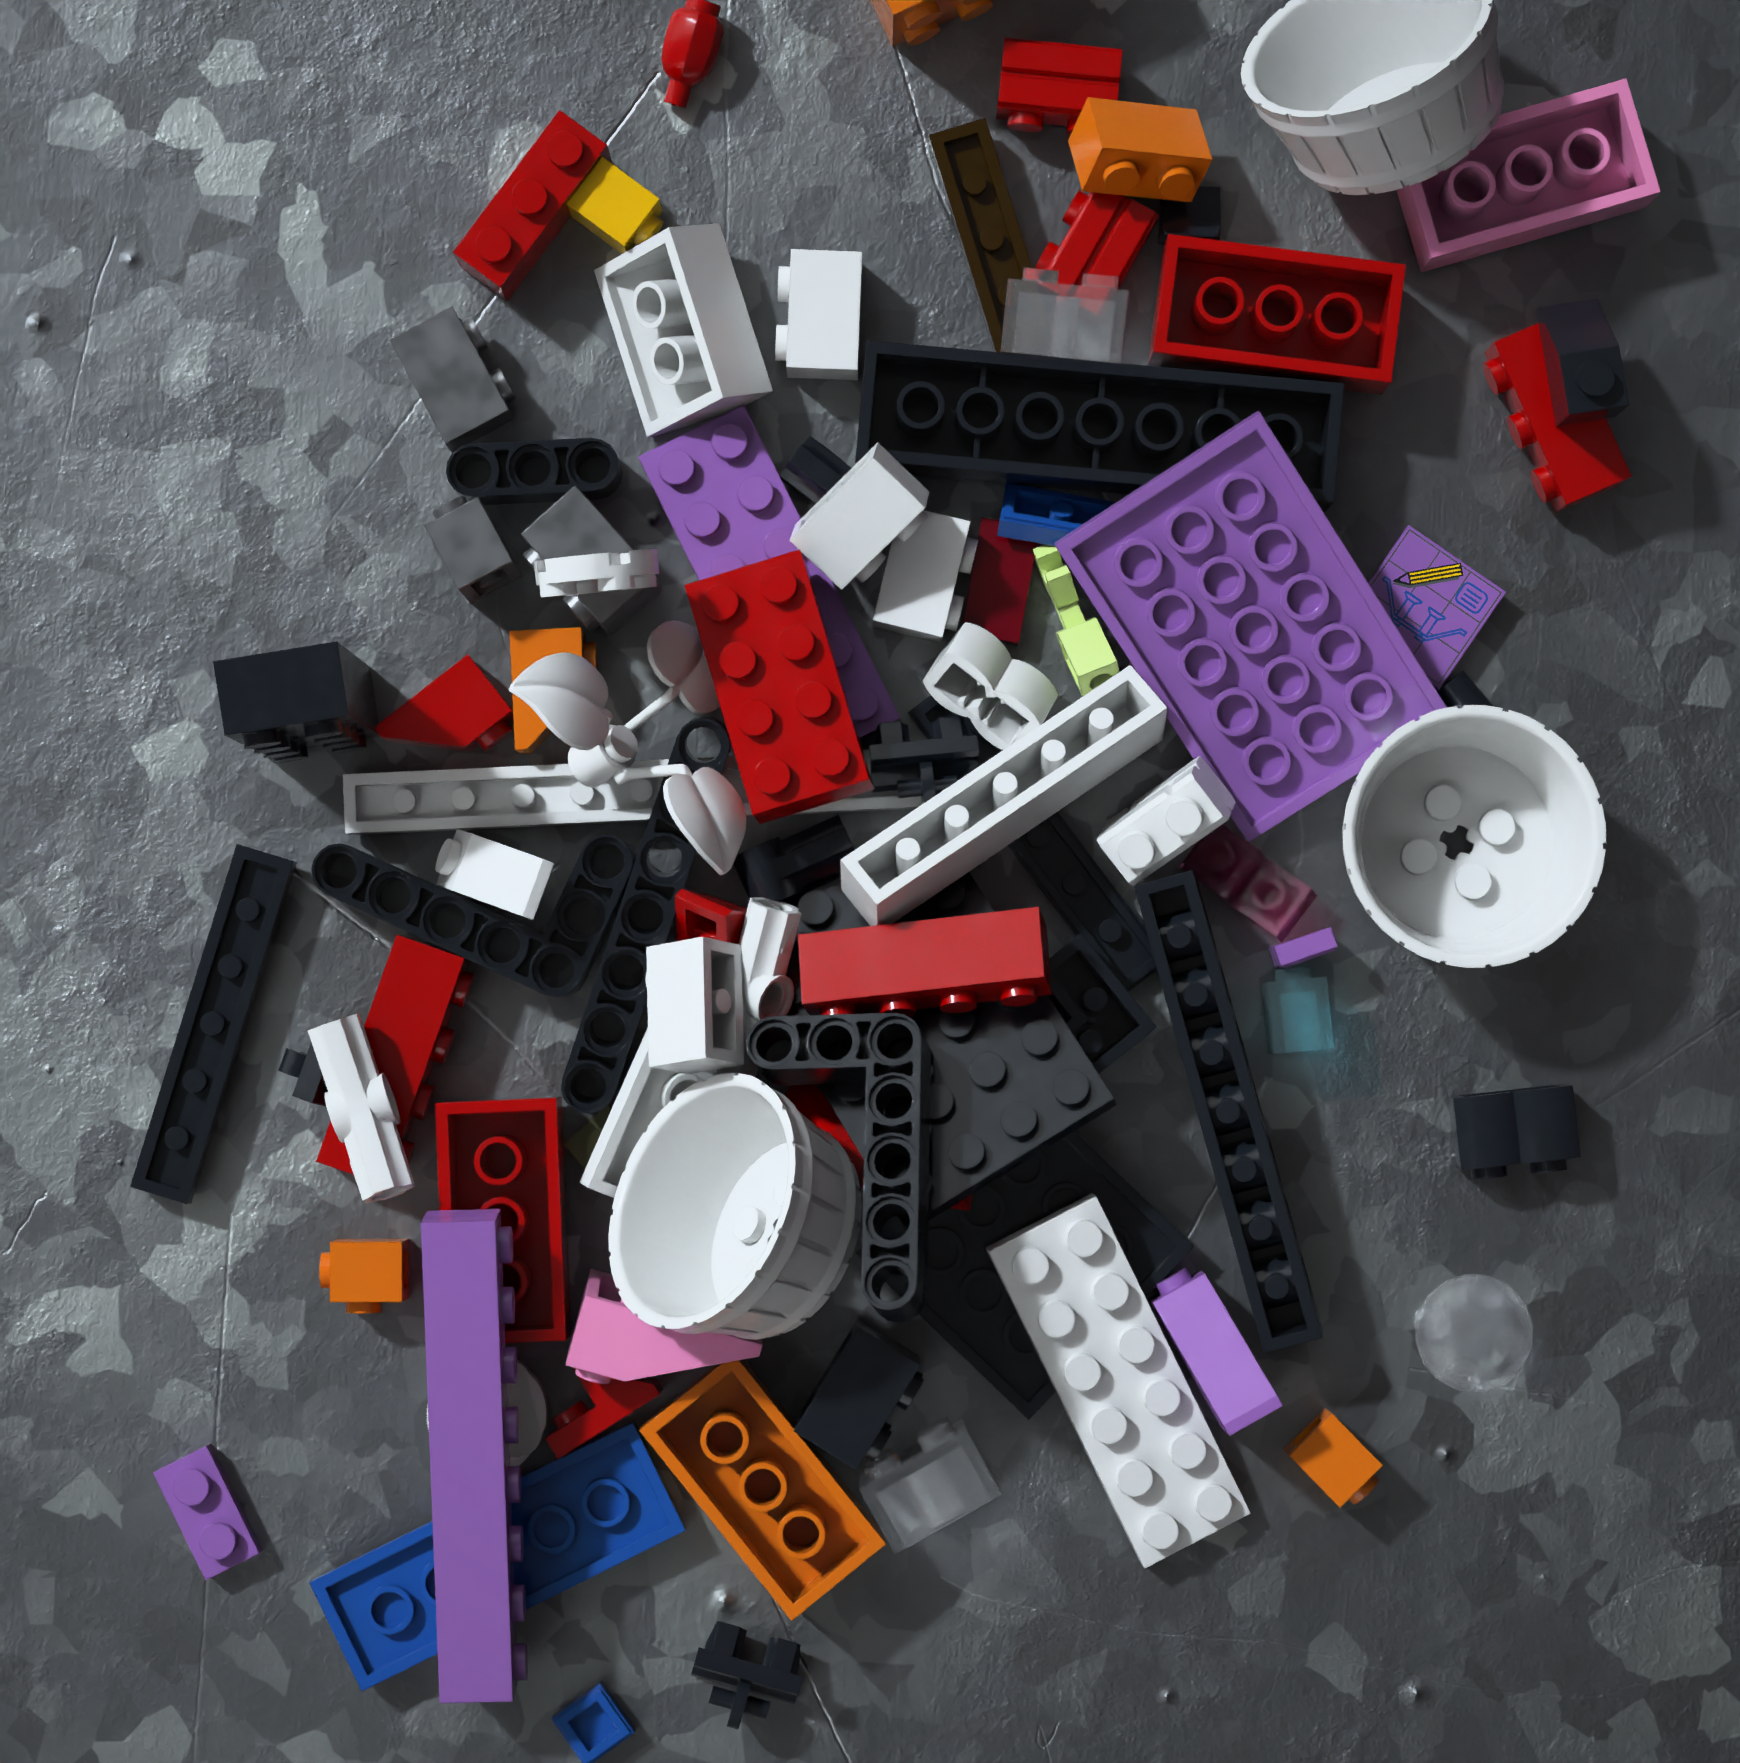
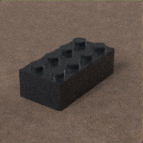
[213,641,380,763]

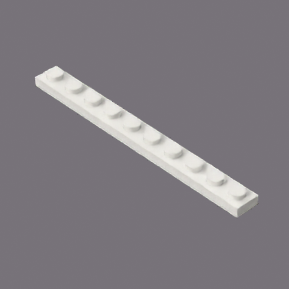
[343,750,936,835]

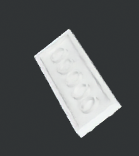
[985,1193,1251,1568]

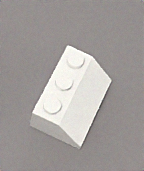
[594,223,773,437]

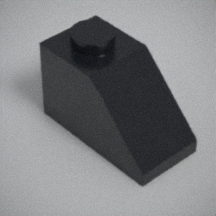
[1536,298,1629,427]

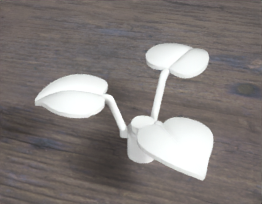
[509,620,746,876]

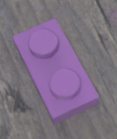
[153,1443,263,1580]

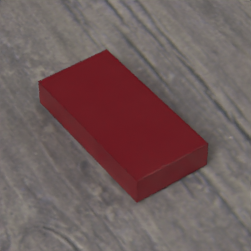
[962,517,1037,646]

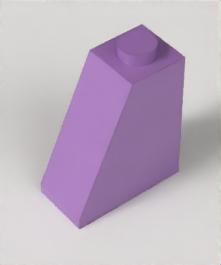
[1148,1267,1283,1436]

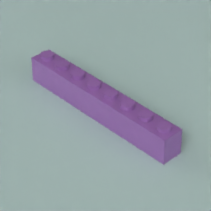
[421,1209,528,1703]

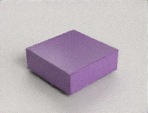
[1268,927,1338,969]

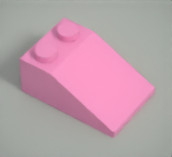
[566,1268,763,1384]

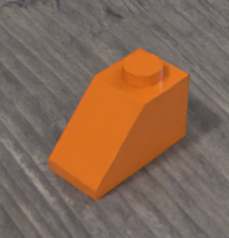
[509,627,598,755]

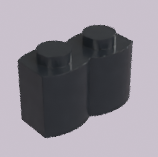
[1448,1084,1581,1180]

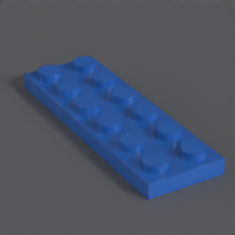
[309,1420,687,1691]

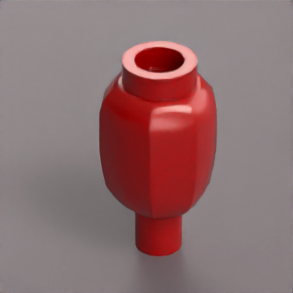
[662,0,724,109]

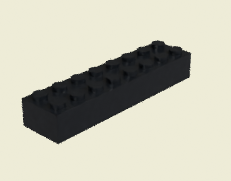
[855,340,1344,512]

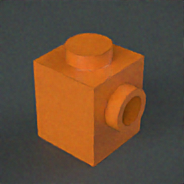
[319,1239,409,1314]

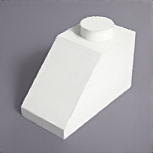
[435,829,554,920]

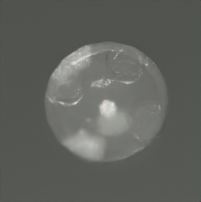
[1414,1274,1533,1393]

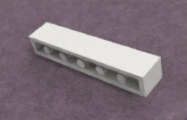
[840,665,1167,926]

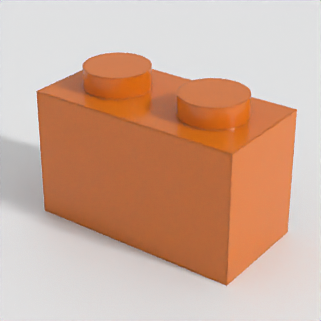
[1068,97,1213,202]

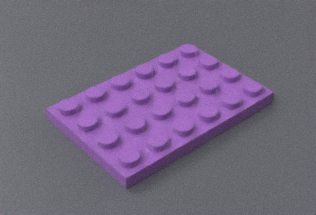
[1054,411,1447,842]

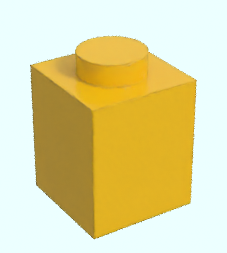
[567,157,663,254]

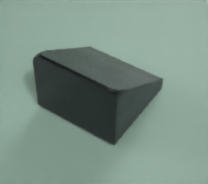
[1158,186,1221,244]

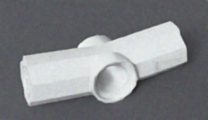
[705,897,802,1075]
[308,1014,415,1203]

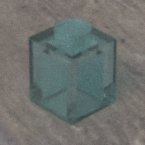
[1261,966,1334,1054]

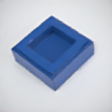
[551,1680,636,1763]

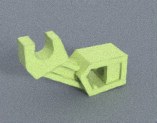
[1033,544,1120,697]

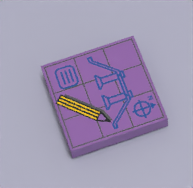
[1368,525,1506,691]

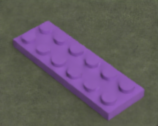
[638,405,901,742]

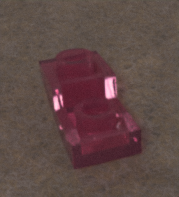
[1179,825,1317,943]

